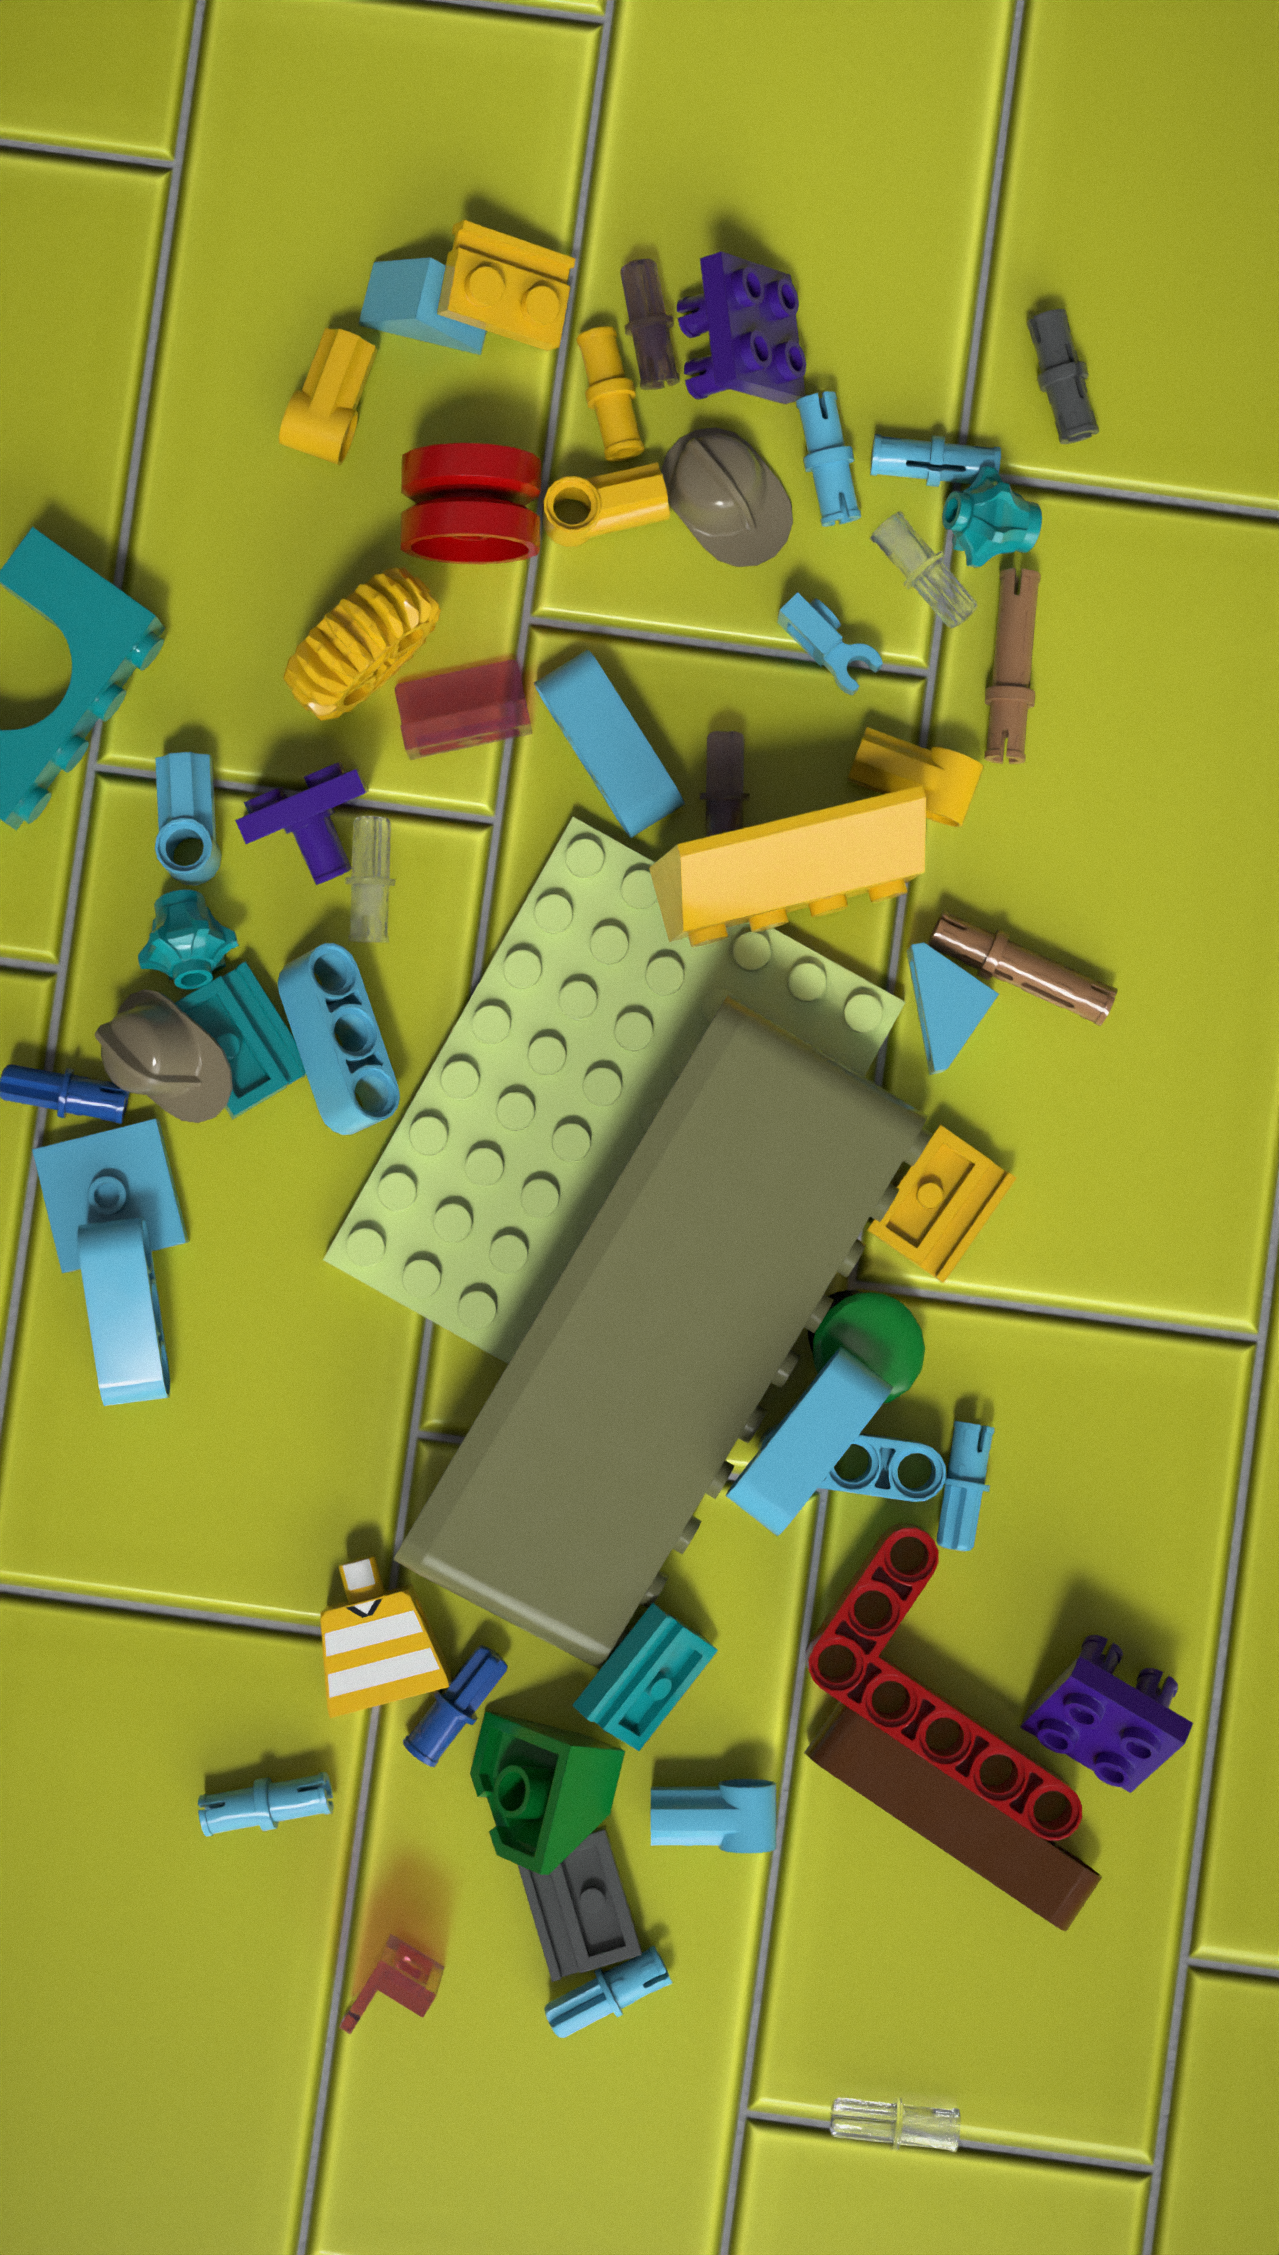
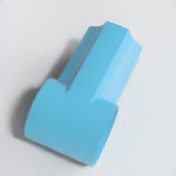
[155,752,221,886]
[651,1779,777,1853]

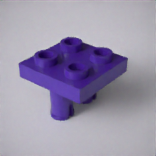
[677,251,806,404]
[235,762,368,885]
[1020,1635,1193,1793]

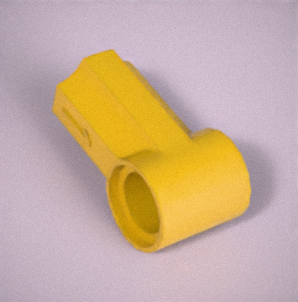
[279,328,377,465]
[542,462,670,547]
[847,727,984,827]

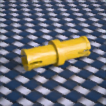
[576,326,645,462]

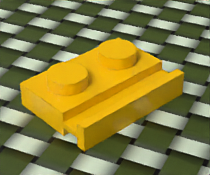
[437,220,576,351]
[866,1125,1016,1283]

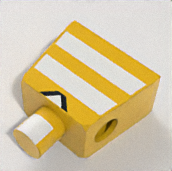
[320,1556,453,1718]

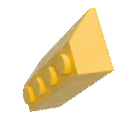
[649,785,926,947]

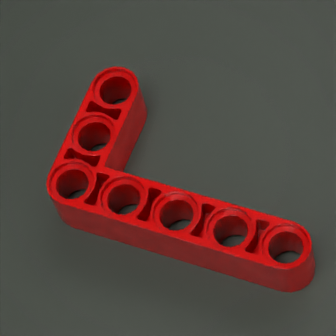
[806,1523,1082,1841]

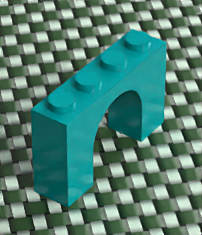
[0,527,165,831]

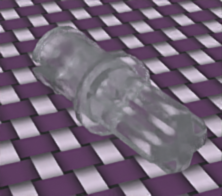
[870,511,977,628]
[345,816,396,943]
[829,2097,961,2152]

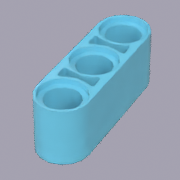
[534,650,685,838]
[278,943,400,1135]
[77,1217,170,1406]
[726,1346,893,1536]
[758,1423,946,1502]

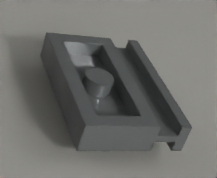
[518,1826,642,1982]

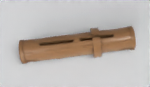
[984,568,1041,764]
[927,910,1118,1026]

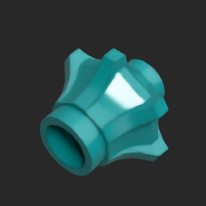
[942,466,1042,568]
[138,890,239,989]

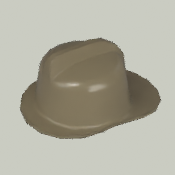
[661,427,793,567]
[94,989,233,1123]

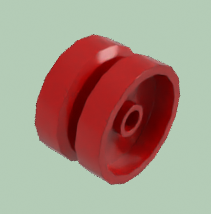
[400,443,541,565]

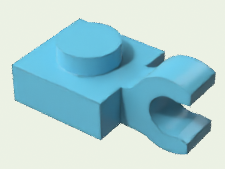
[777,592,883,696]

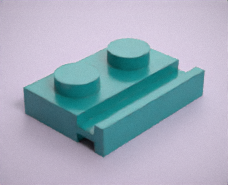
[175,961,307,1120]
[573,1603,718,1751]

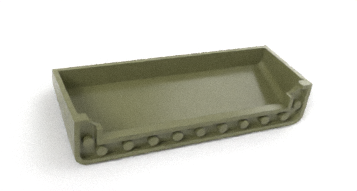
[393,995,932,1669]

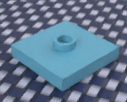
[32,1119,189,1273]

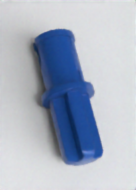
[0,1064,129,1124]
[403,1645,508,1767]

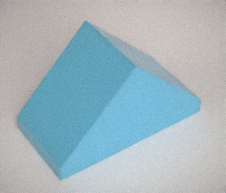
[359,257,487,355]
[906,942,999,1075]

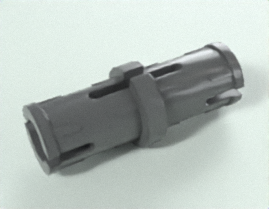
[1026,309,1099,444]

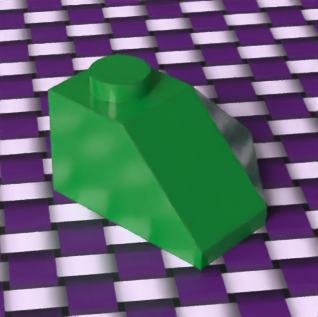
[470,1711,625,1875]

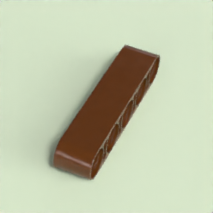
[804,1701,1102,1932]

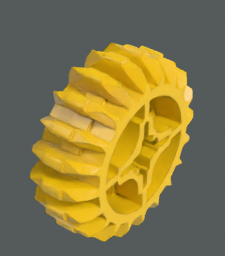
[283,567,441,721]

